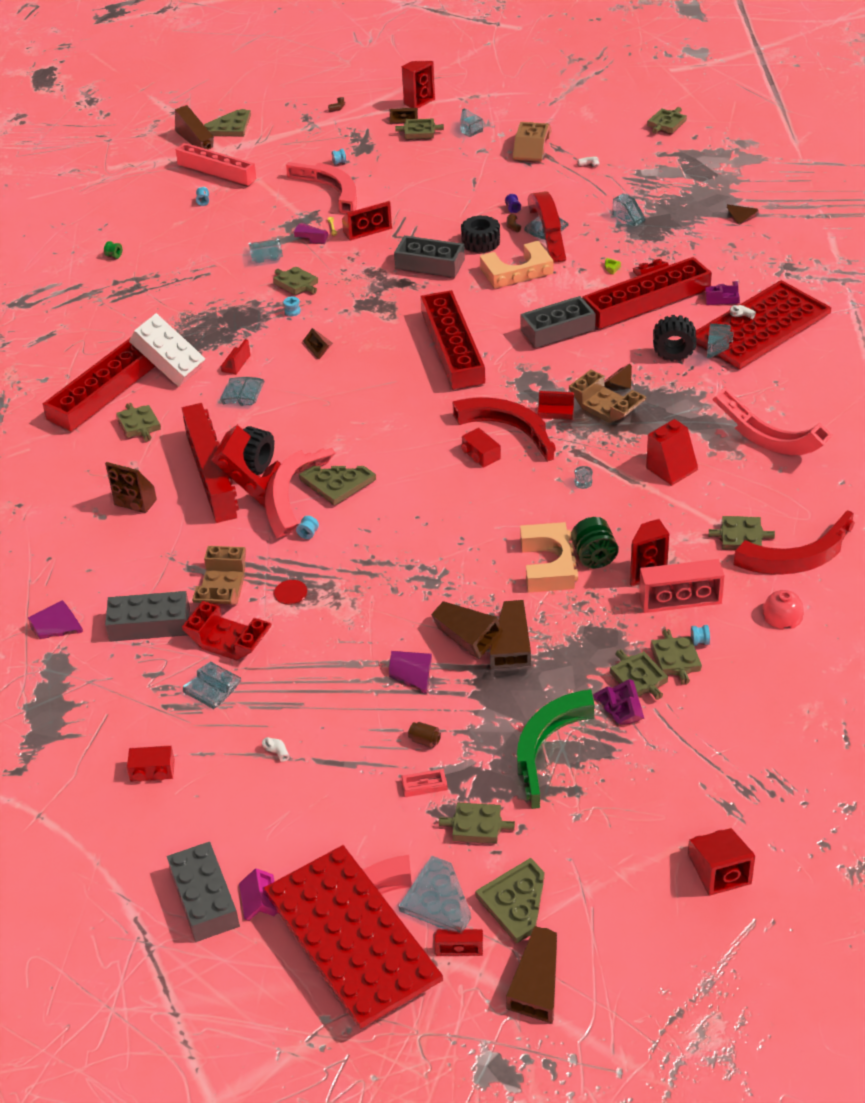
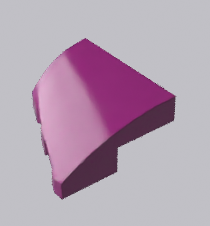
[294,223,328,244]
[705,281,740,305]
[28,600,83,639]
[389,651,432,694]
[593,679,644,725]

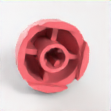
[763,590,804,629]

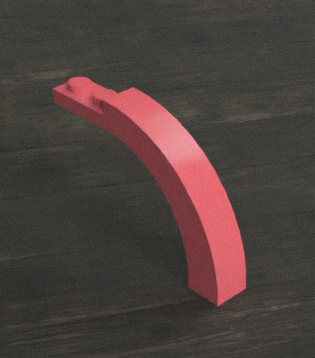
[286,162,357,213]
[712,387,833,455]
[265,448,336,538]
[363,855,412,894]

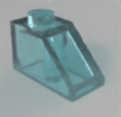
[460,108,483,137]
[612,193,645,226]
[707,324,734,358]

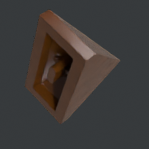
[389,108,418,123]
[727,204,759,224]
[303,328,333,359]
[604,363,632,389]

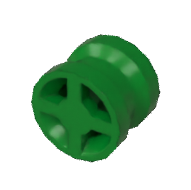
[104,241,123,259]

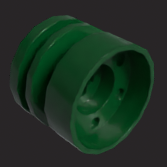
[571,517,619,569]

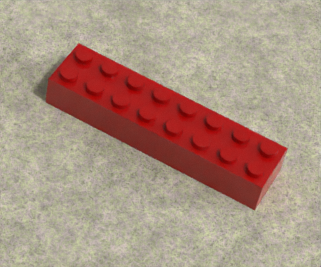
[582,257,712,329]
[420,290,486,389]
[42,337,155,431]
[181,403,239,523]

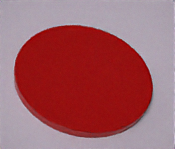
[274,580,308,604]

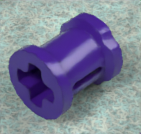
[505,193,521,213]

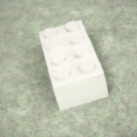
[129,313,206,387]

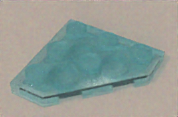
[399,856,471,934]

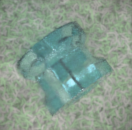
[574,466,593,489]

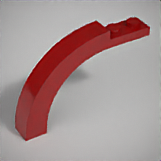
[527,191,566,263]
[452,397,556,462]
[734,510,855,575]

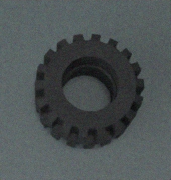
[461,215,500,253]
[653,315,696,361]
[243,426,275,475]

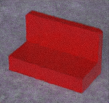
[220,339,251,375]
[538,391,574,420]
[435,929,483,956]

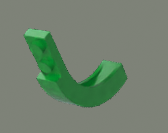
[517,689,595,809]

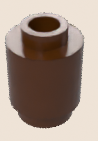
[408,722,441,748]

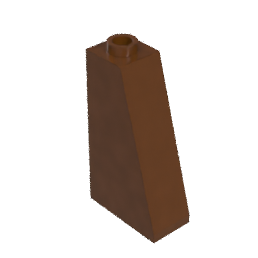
[175,105,214,150]
[490,600,531,669]
[431,601,503,659]
[506,926,557,1024]

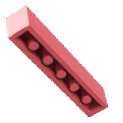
[175,143,257,186]

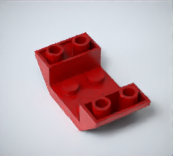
[182,601,272,661]

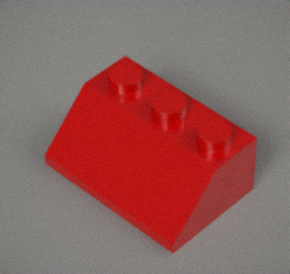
[401,61,435,108]
[342,201,392,241]
[630,519,670,587]

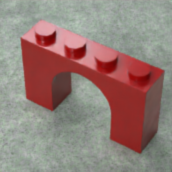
[211,424,281,508]

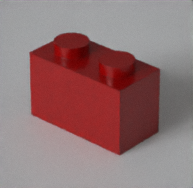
[461,427,501,468]
[127,745,175,782]

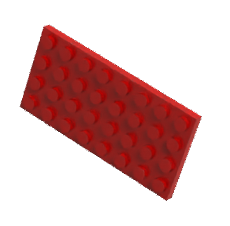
[696,280,832,369]
[264,845,443,1029]

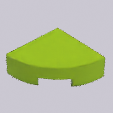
[605,258,621,275]

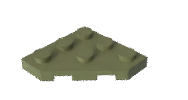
[204,109,251,137]
[299,466,376,505]
[475,858,545,944]

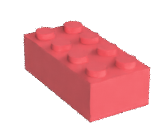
[639,559,725,613]

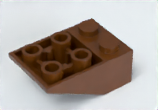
[105,462,157,513]

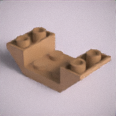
[513,122,552,162]
[569,369,646,423]
[192,546,246,604]

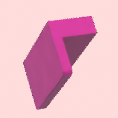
[239,868,278,921]

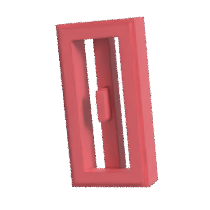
[401,769,448,797]

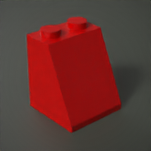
[646,419,698,486]
[688,828,755,896]

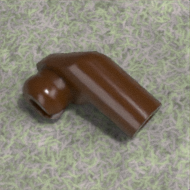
[328,97,346,112]
[507,214,522,232]

